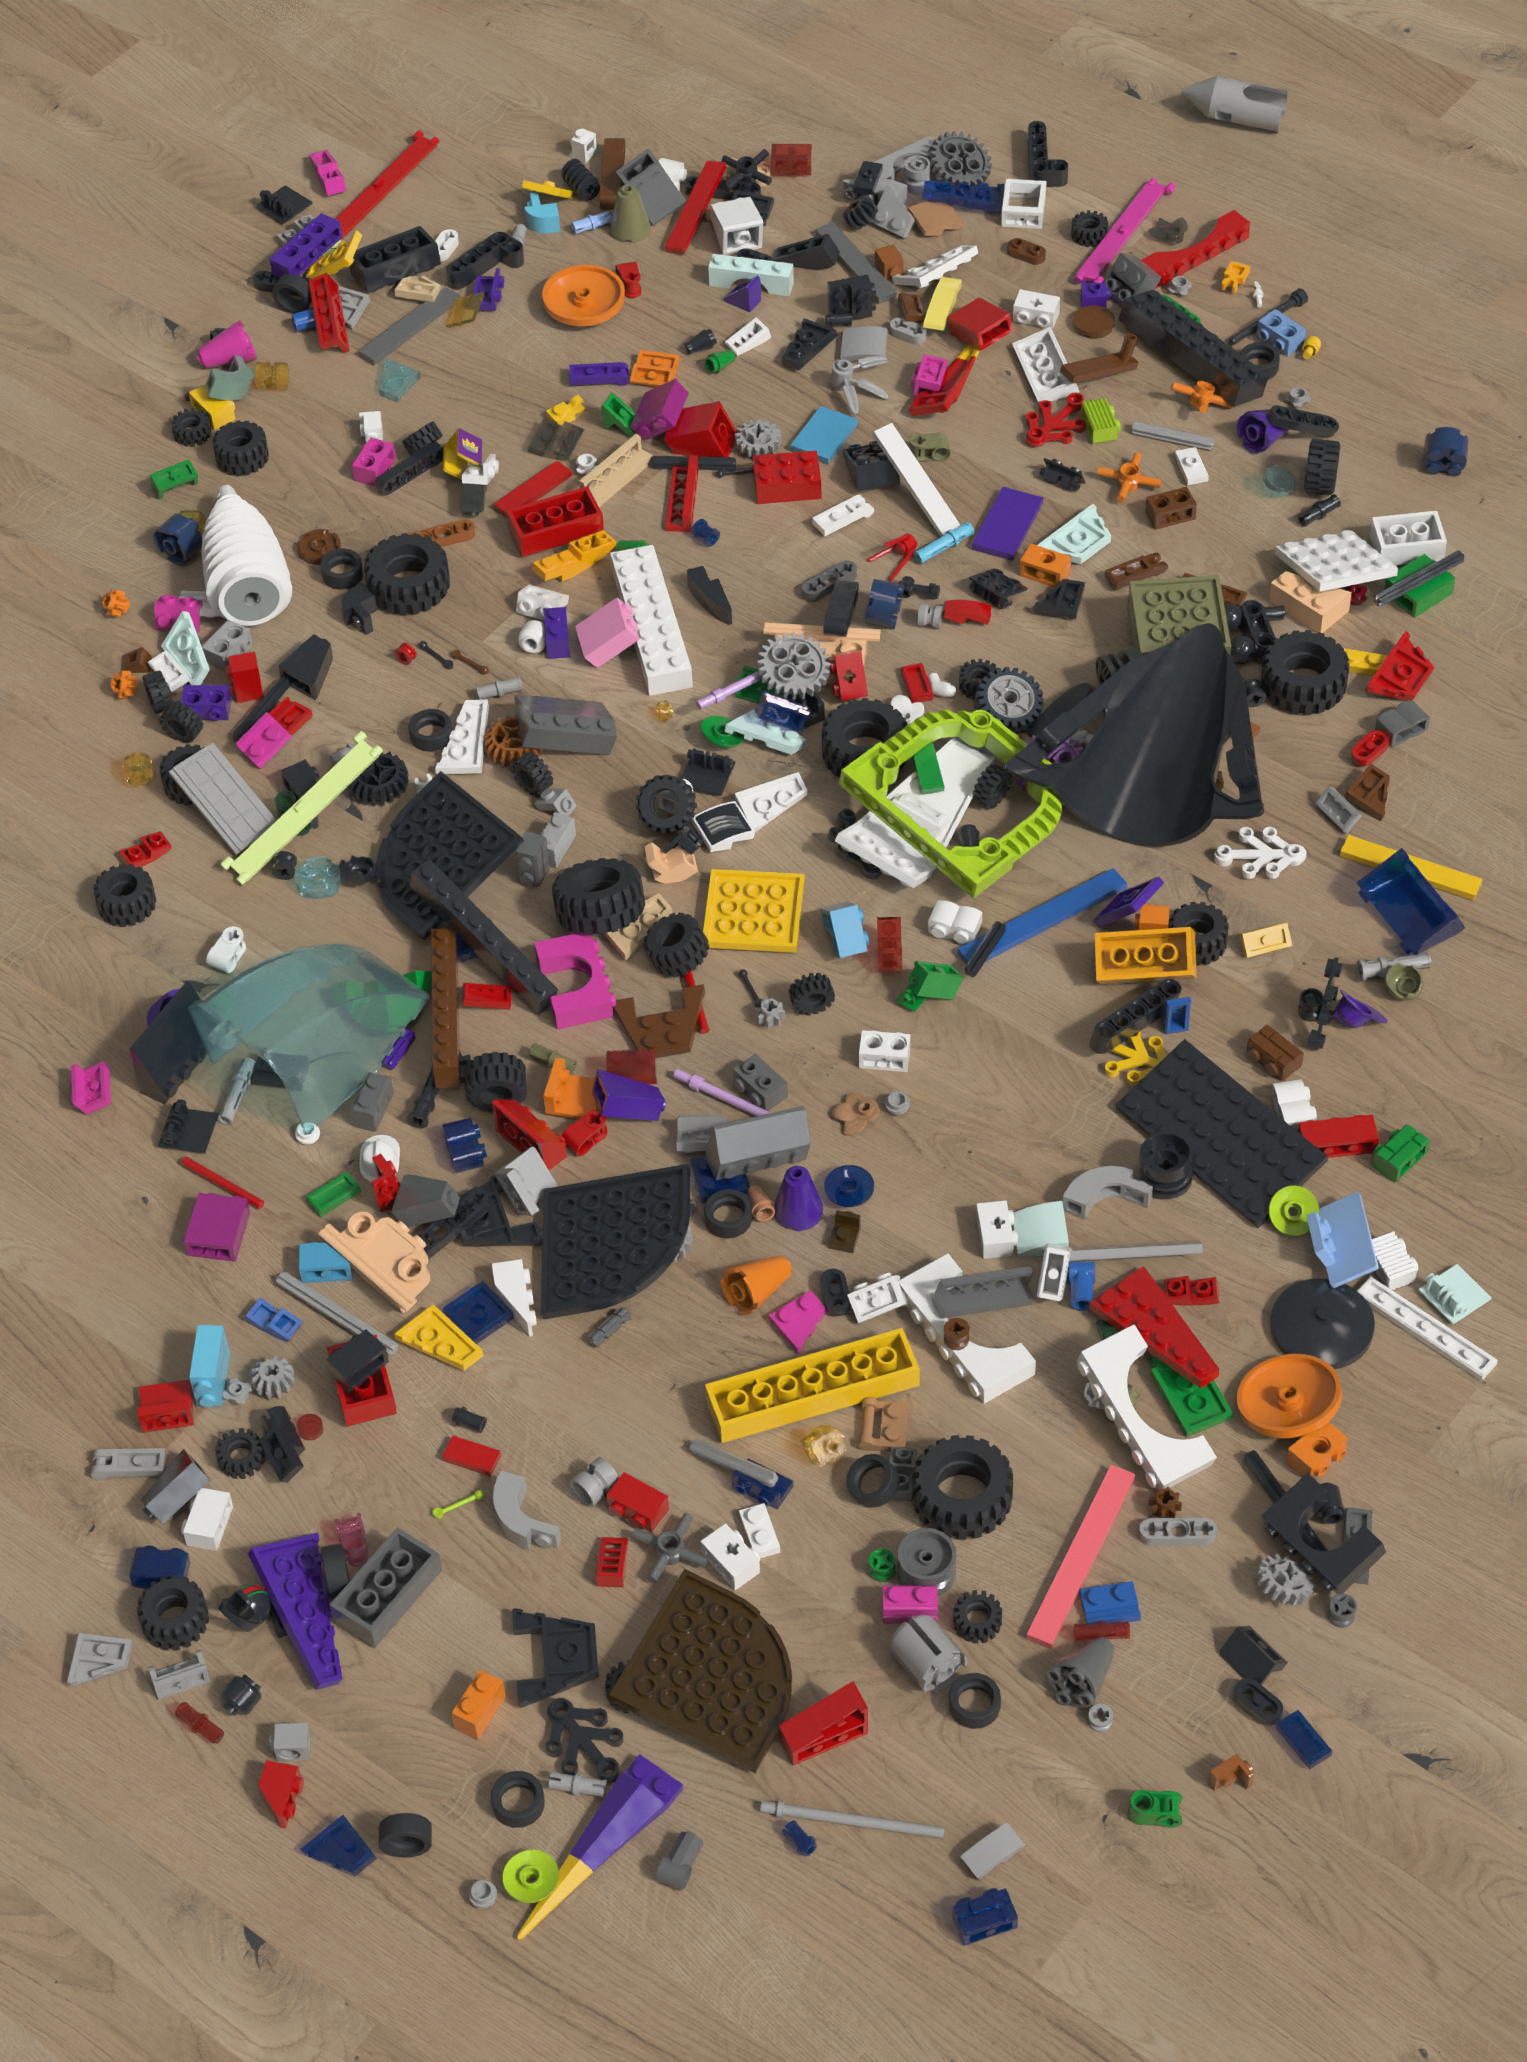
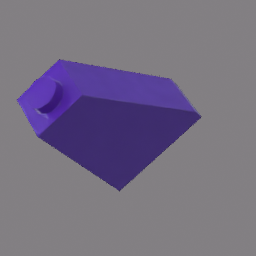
[592,1070,666,1121]

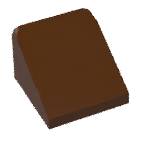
[122,647,152,673]

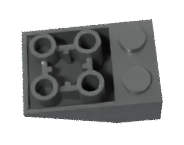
[616,148,686,226]

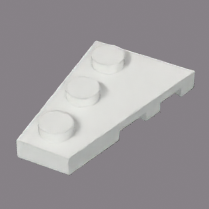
[735,772,808,832]

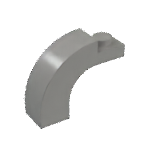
[1063,1166,1153,1220]
[493,1470,561,1551]

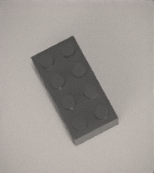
[330,1527,442,1648]

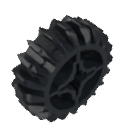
[348,751,409,806]

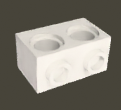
[859,1030,910,1072]

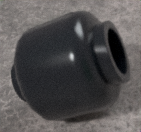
[221,1674,262,1716]

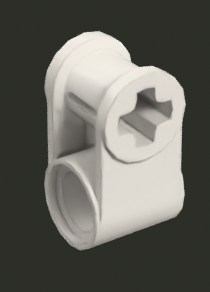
[206,926,246,973]

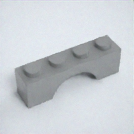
[874,136,934,180]

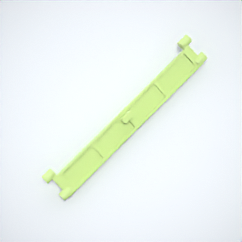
[220,730,383,885]

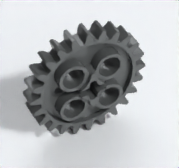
[928,131,992,191]

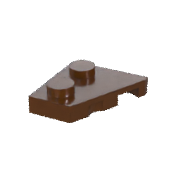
[1344,764,1390,821]

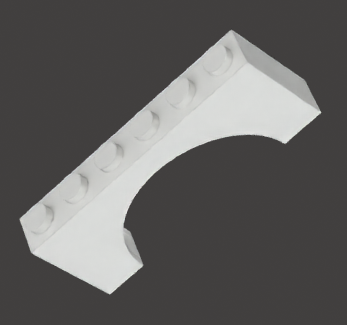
[898,1254,1036,1404]
[1077,1325,1217,1490]

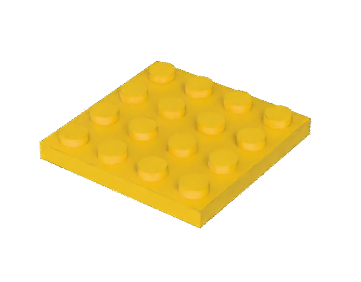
[703,869,805,953]

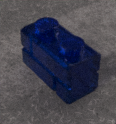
[755,690,809,733]
[952,1888,1018,1946]

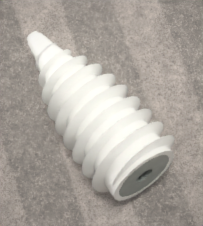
[202,485,292,626]

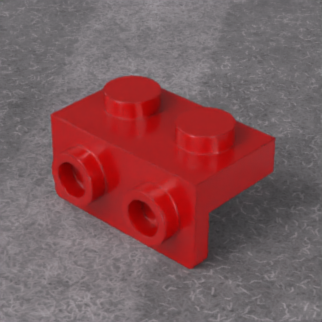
[371,1153,400,1212]

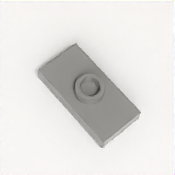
[1315,786,1362,833]

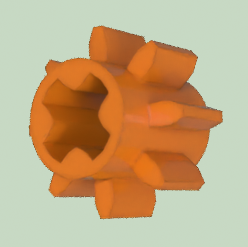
[102,589,130,617]
[110,670,138,699]

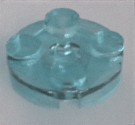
[294,857,342,899]

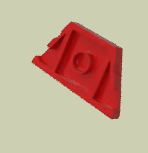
[1364,631,1435,701]

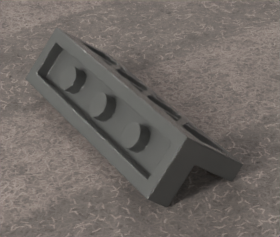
[932,1266,1035,1318]

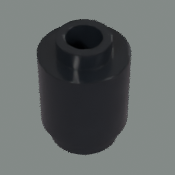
[1317,1482,1345,1524]

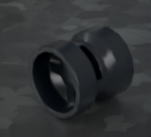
[1298,988,1324,1022]

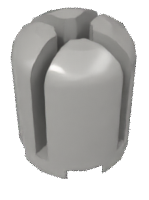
[890,1615,968,1693]

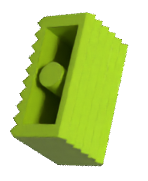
[1081,397,1121,444]

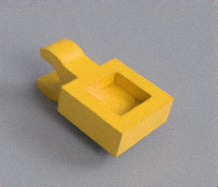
[546,395,585,428]

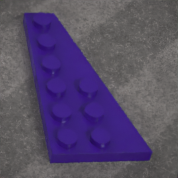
[248,1533,343,1690]

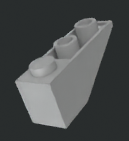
[843,179,907,206]

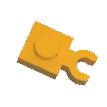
[1222,261,1250,293]

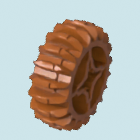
[484,714,543,769]

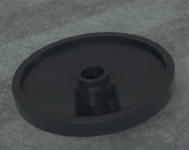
[1270,1278,1375,1369]

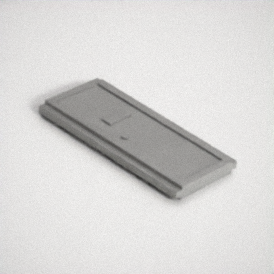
[169,743,277,856]

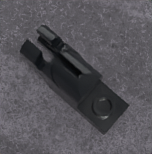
[259,1406,305,1483]

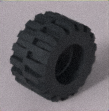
[212,420,269,476]
[1304,438,1340,495]
[160,744,204,805]
[636,775,697,833]
[93,864,156,927]
[1168,902,1229,966]
[643,912,709,977]
[465,1052,527,1112]
[137,1575,209,1651]

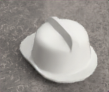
[359,1135,400,1182]

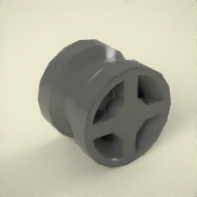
[1328,1593,1357,1628]

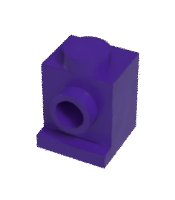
[1080,280,1111,308]

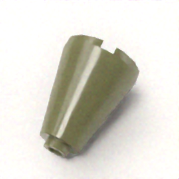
[610,185,650,243]

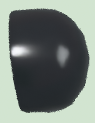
[338,855,376,886]

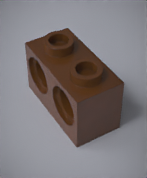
[1145,487,1197,530]

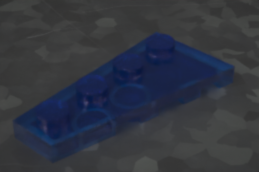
[922,180,1004,213]

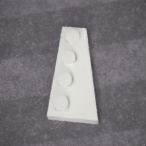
[892,245,978,288]
[435,700,489,774]

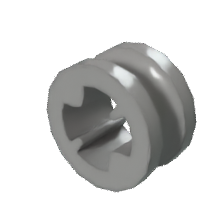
[1088,1704,1113,1732]

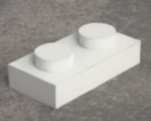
[739,1503,781,1558]

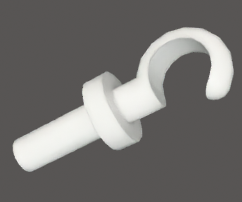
[1253,281,1263,308]

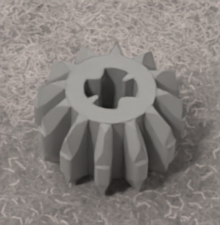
[251,1355,295,1400]

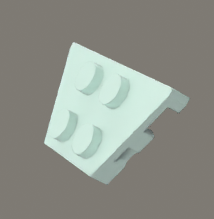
[1038,504,1111,564]

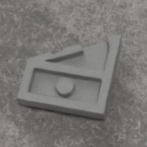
[871,186,915,238]
[67,1633,133,1687]

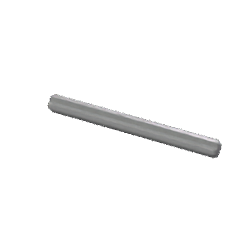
[276,1272,399,1356]

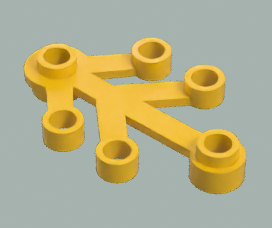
[1092,1031,1167,1087]

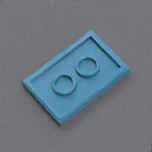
[790,406,858,464]

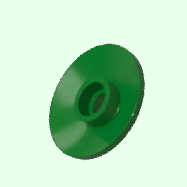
[700,716,744,747]

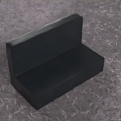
[662,825,703,855]
[1220,1626,1288,1685]

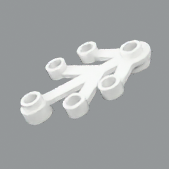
[1214,827,1306,879]

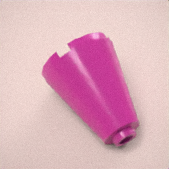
[196,320,257,368]

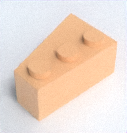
[1269,571,1352,633]

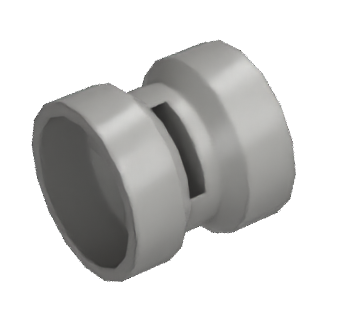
[917,603,943,628]

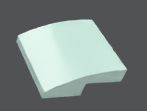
[1013,1201,1069,1258]

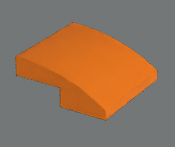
[630,350,681,387]

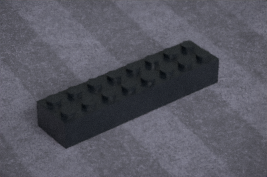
[1118,290,1269,407]

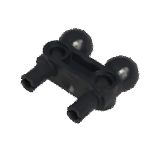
[1224,600,1285,664]

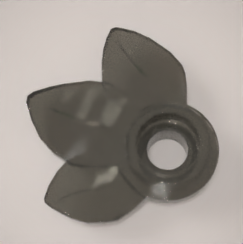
[1148,217,1188,245]

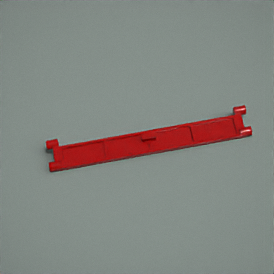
[336,130,440,240]

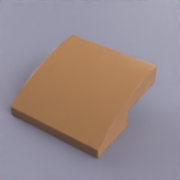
[908,199,964,236]

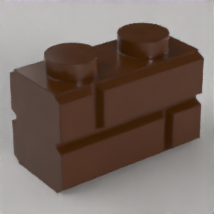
[1246,1024,1304,1081]

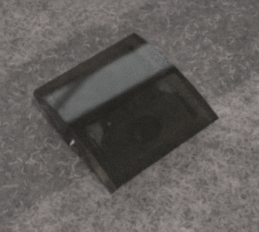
[527,418,584,460]

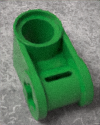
[1128,1790,1182,1828]

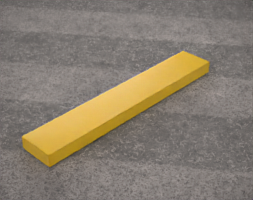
[1340,835,1482,901]

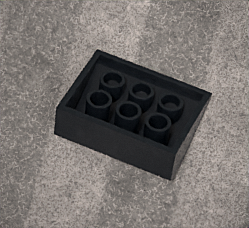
[129,981,220,1105]

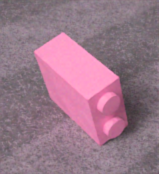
[575,598,639,668]

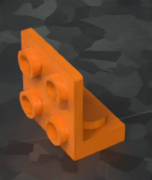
[543,1058,598,1119]

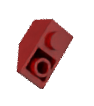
[258,1760,304,1828]

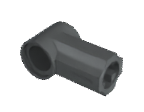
[655,1831,703,1891]

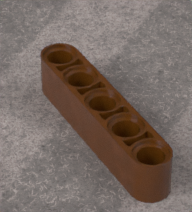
[600,138,626,209]

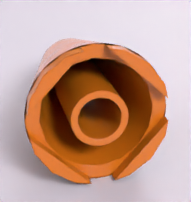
[721,1255,792,1315]

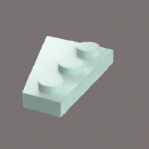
[161,611,210,685]
[725,709,807,755]

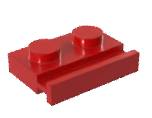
[269,697,313,736]

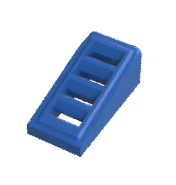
[1161,997,1191,1034]

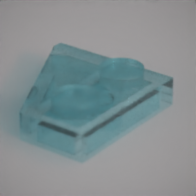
[379,358,421,402]

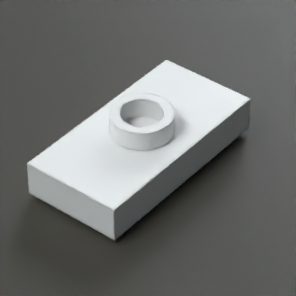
[1175,447,1209,485]
[148,650,190,692]

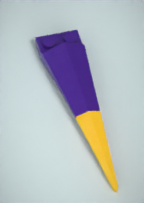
[517,1754,684,1940]

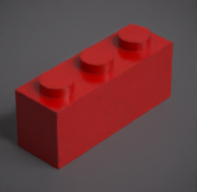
[1298,1114,1379,1158]

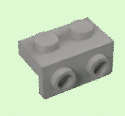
[677,1115,727,1153]

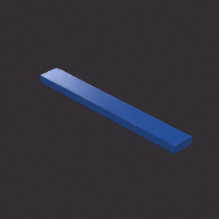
[958,868,1127,964]

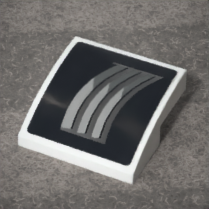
[691,801,755,852]

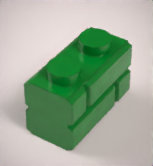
[1373,1124,1430,1182]

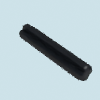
[964,921,1006,977]

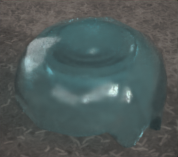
[1262,465,1295,497]

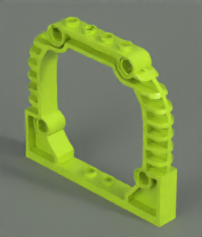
[839,709,1062,899]

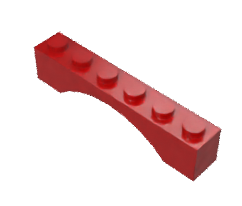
[1141,210,1250,289]

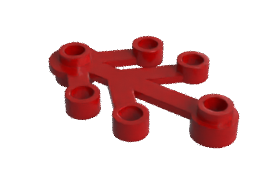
[1026,392,1086,447]

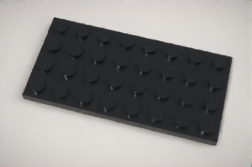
[1115,1039,1328,1228]

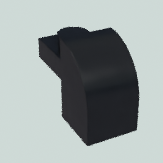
[341,583,377,635]

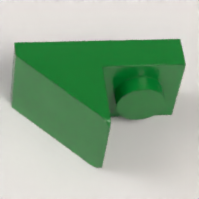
[601,392,636,437]

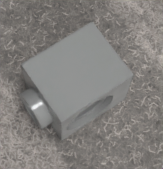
[269,1723,311,1762]

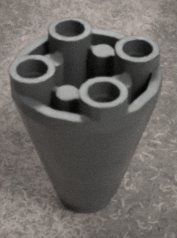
[1046,1637,1114,1708]

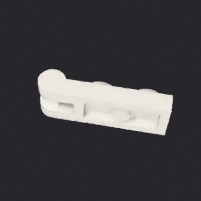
[812,495,874,536]

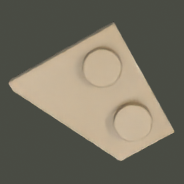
[395,275,441,302]

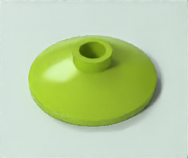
[1269,1186,1319,1236]
[503,1850,559,1903]

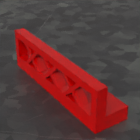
[309,272,350,353]
[666,456,699,532]

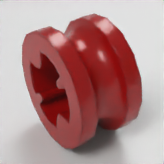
[394,642,417,665]

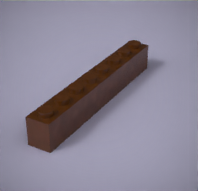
[431,928,460,1088]

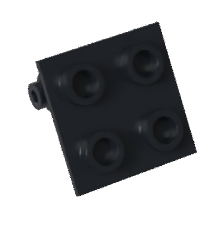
[256,185,313,224]
[969,568,1028,608]
[681,748,736,796]
[158,1099,219,1153]

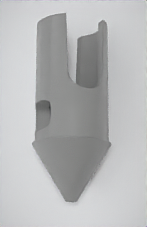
[1182,75,1289,132]

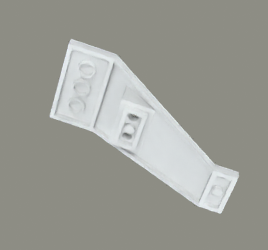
[835,737,999,888]

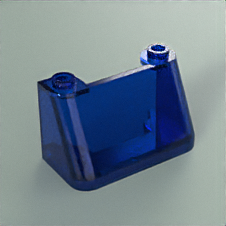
[1356,848,1465,955]

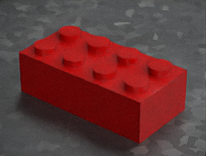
[506,486,604,557]

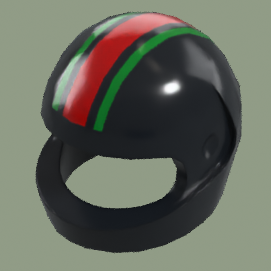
[218,1584,271,1632]

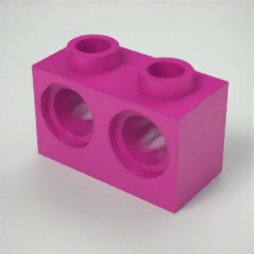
[351,438,396,487]

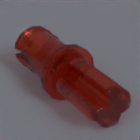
[175,1702,224,1744]

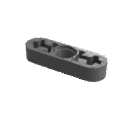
[802,560,857,602]

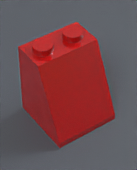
[664,401,737,457]

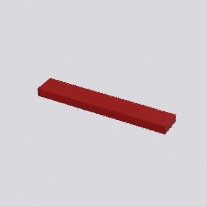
[665,161,727,254]

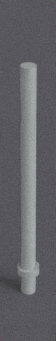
[760,1801,945,1839]

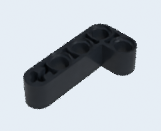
[1028,121,1069,187]
[446,232,524,290]

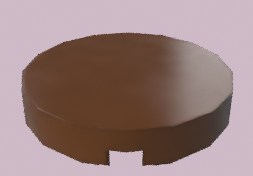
[1073,305,1115,339]
[298,529,341,565]

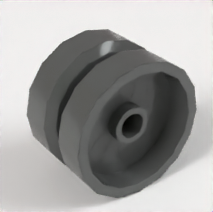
[898,1528,956,1596]

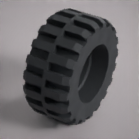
[364,533,450,615]
[1261,630,1350,715]
[822,698,907,777]
[552,858,645,936]
[912,1435,1013,1540]

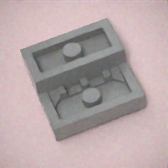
[840,326,888,362]

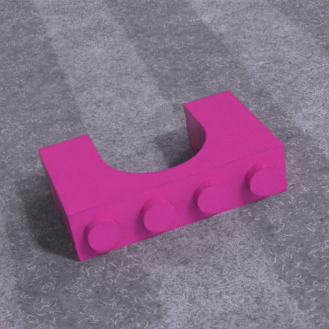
[534,933,616,1030]

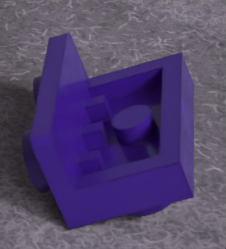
[471,268,505,311]

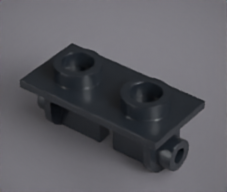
[1039,458,1085,491]

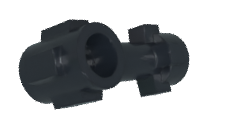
[899,576,940,599]

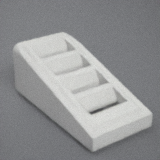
[724,318,771,356]

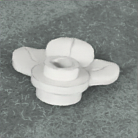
[891,695,924,725]

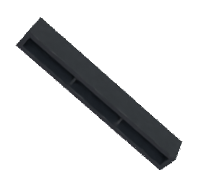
[410,859,558,1016]

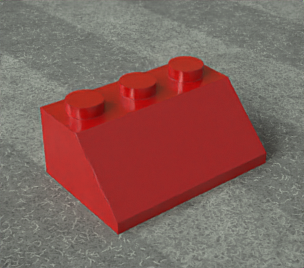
[492,1099,567,1170]

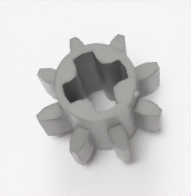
[755,998,785,1029]

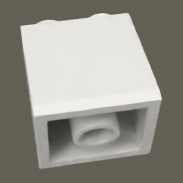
[711,197,763,255]

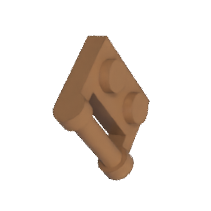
[858,1398,909,1452]

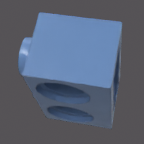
[1257,309,1306,357]

